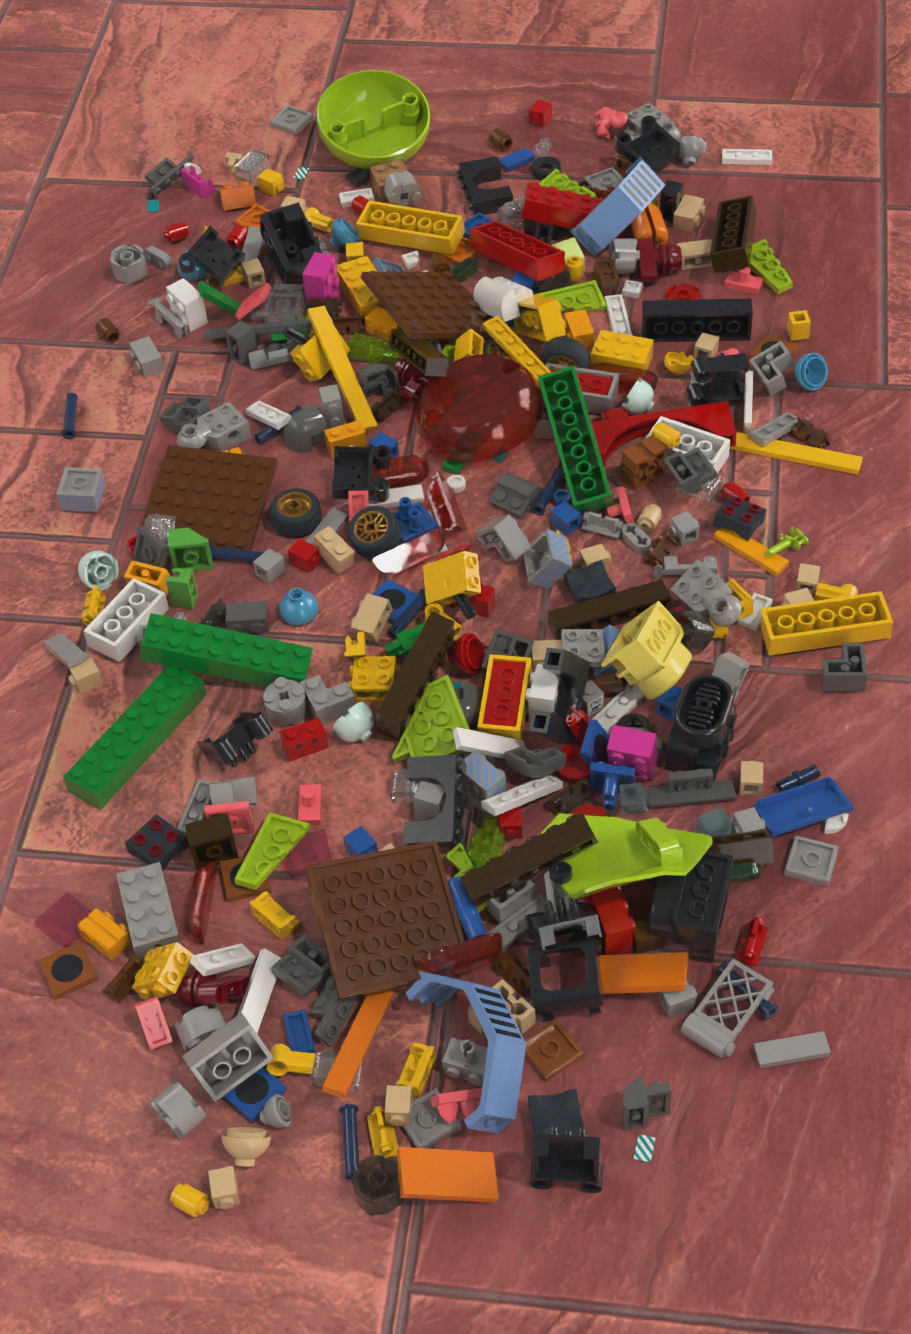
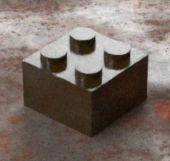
[184,813,239,870]

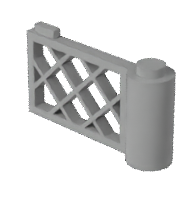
[681,958,775,1059]

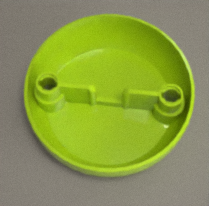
[317,70,430,170]

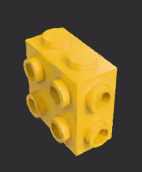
[348,656,400,702]
[132,942,193,1000]

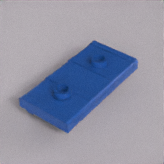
[753,776,853,838]

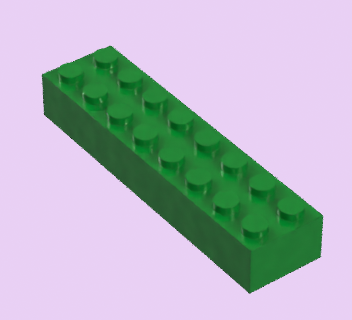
[538,365,615,515]
[140,613,313,687]
[63,666,207,810]

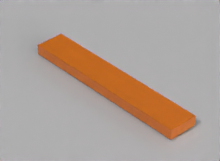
[322,990,394,1099]

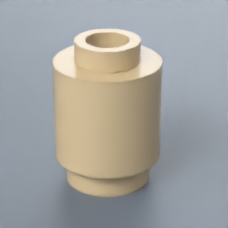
[637,504,662,532]

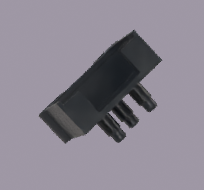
[615,115,680,171]
[179,225,246,291]
[686,353,750,406]
[332,445,391,503]
[197,711,273,767]
[525,896,602,950]
[530,1126,604,1193]

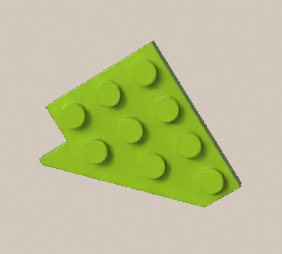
[392,675,470,763]

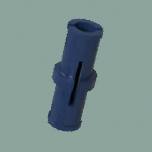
[776,764,821,792]

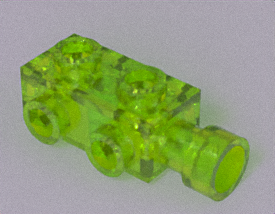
[346,332,399,364]
[469,815,505,868]

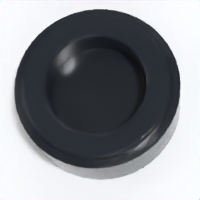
[549,861,572,884]

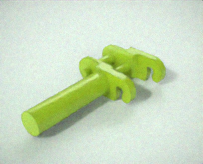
[765,527,808,558]

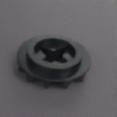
[617,713,651,732]

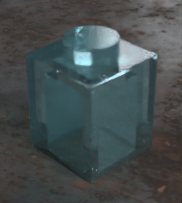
[620,782,649,814]
[697,807,733,837]

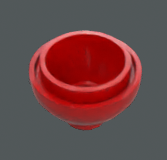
[447,633,485,674]

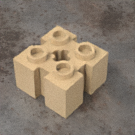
[468,979,536,1035]

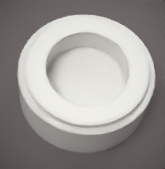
[446,475,466,493]

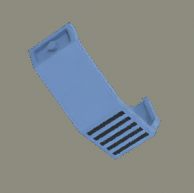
[571,157,665,257]
[406,971,526,1134]

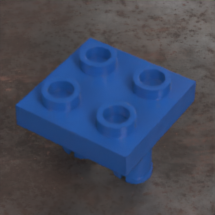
[393,497,439,546]
[590,762,635,810]

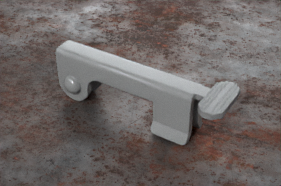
[147,297,187,339]
[654,556,718,580]

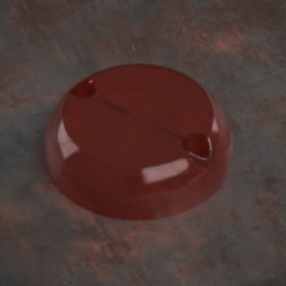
[415,354,544,463]

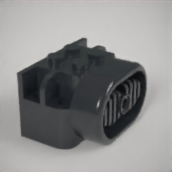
[260,202,322,284]
[665,675,737,781]
[648,851,734,962]

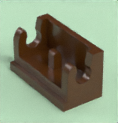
[592,259,620,297]

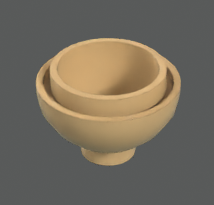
[222,1127,271,1166]

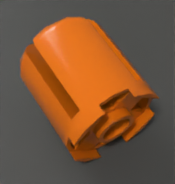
[629,202,668,248]

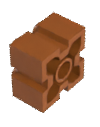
[621,435,667,491]

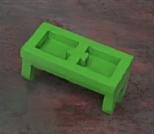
[166,568,198,610]

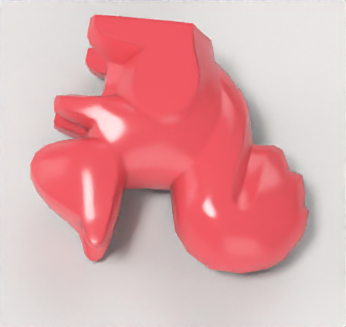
[594,107,628,139]

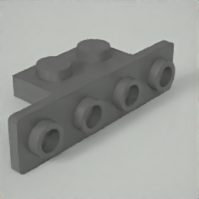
[145,154,194,199]
[248,340,299,370]
[646,769,736,808]
[310,974,359,1046]

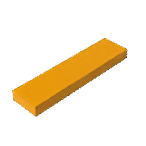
[714,528,789,577]

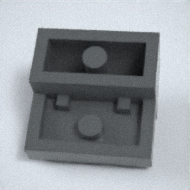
[663,447,718,493]
[488,472,543,519]
[272,935,331,997]
[622,1078,671,1131]

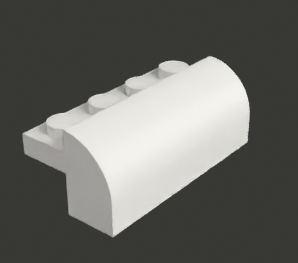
[474,277,533,322]

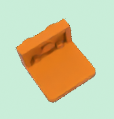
[219,180,256,211]

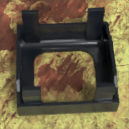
[528,938,603,1021]

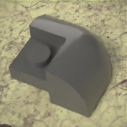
[356,363,400,398]
[159,396,210,435]
[284,404,327,453]
[481,628,534,669]
[454,682,483,730]
[504,746,566,778]

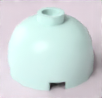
[621,378,655,416]
[78,550,119,591]
[332,701,374,742]

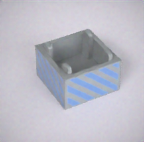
[56,467,106,512]
[523,529,572,590]
[464,751,506,816]

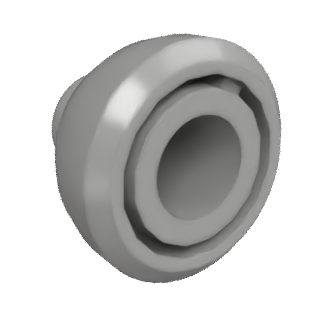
[260,1094,292,1128]

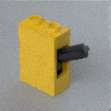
[283,325,350,382]
[423,551,481,620]

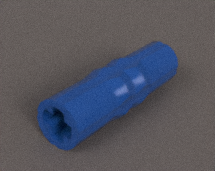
[448,876,488,945]

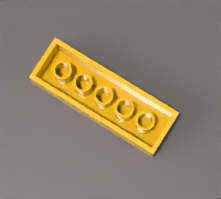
[356,201,465,255]
[759,591,893,656]

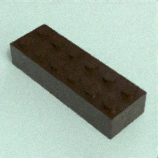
[710,195,757,273]
[377,612,456,741]

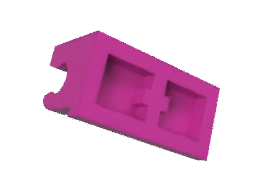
[181,165,216,198]

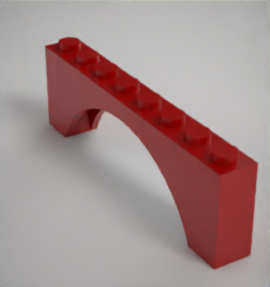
[591,401,737,466]

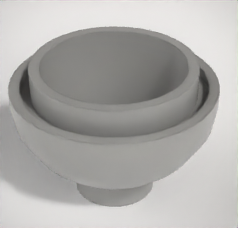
[677,136,707,165]

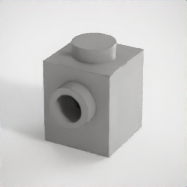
[669,511,700,546]
[732,807,767,834]

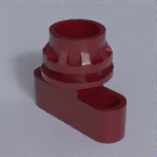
[636,237,682,283]
[394,358,449,404]
[178,971,250,1009]

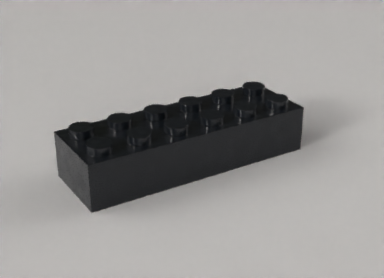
[641,298,753,342]

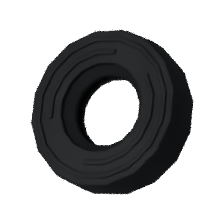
[532,156,561,180]

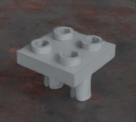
[561,629,605,667]

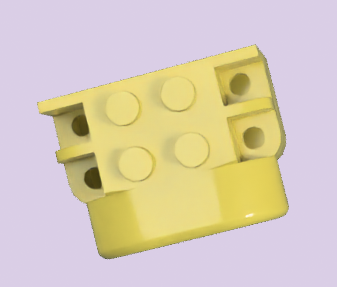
[601,601,692,700]

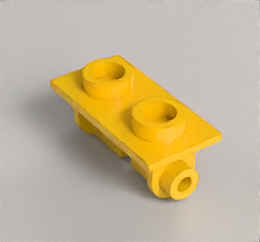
[81,584,106,626]
[367,1106,398,1161]

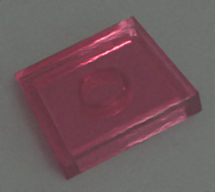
[286,829,332,879]
[34,892,92,948]

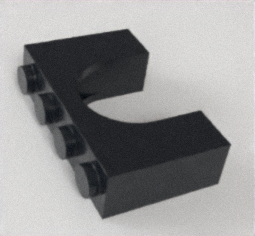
[456,156,514,215]
[529,648,591,745]
[403,754,467,847]

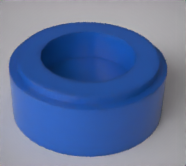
[553,489,572,506]

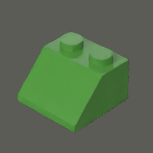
[168,528,214,571]

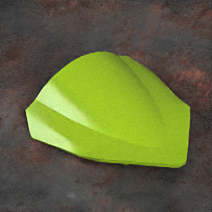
[541,813,713,899]

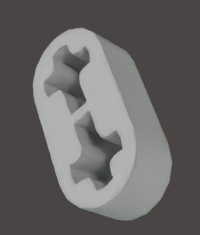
[143,246,172,270]
[622,523,651,554]

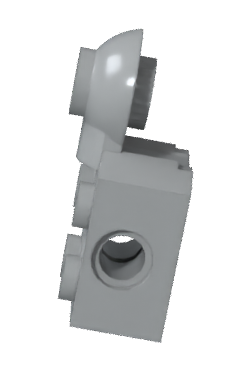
[623,103,681,140]
[176,402,251,451]
[671,559,742,627]

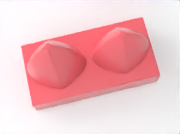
[430,1088,482,1124]

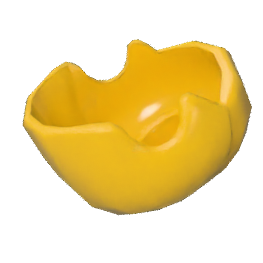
[664,351,693,375]

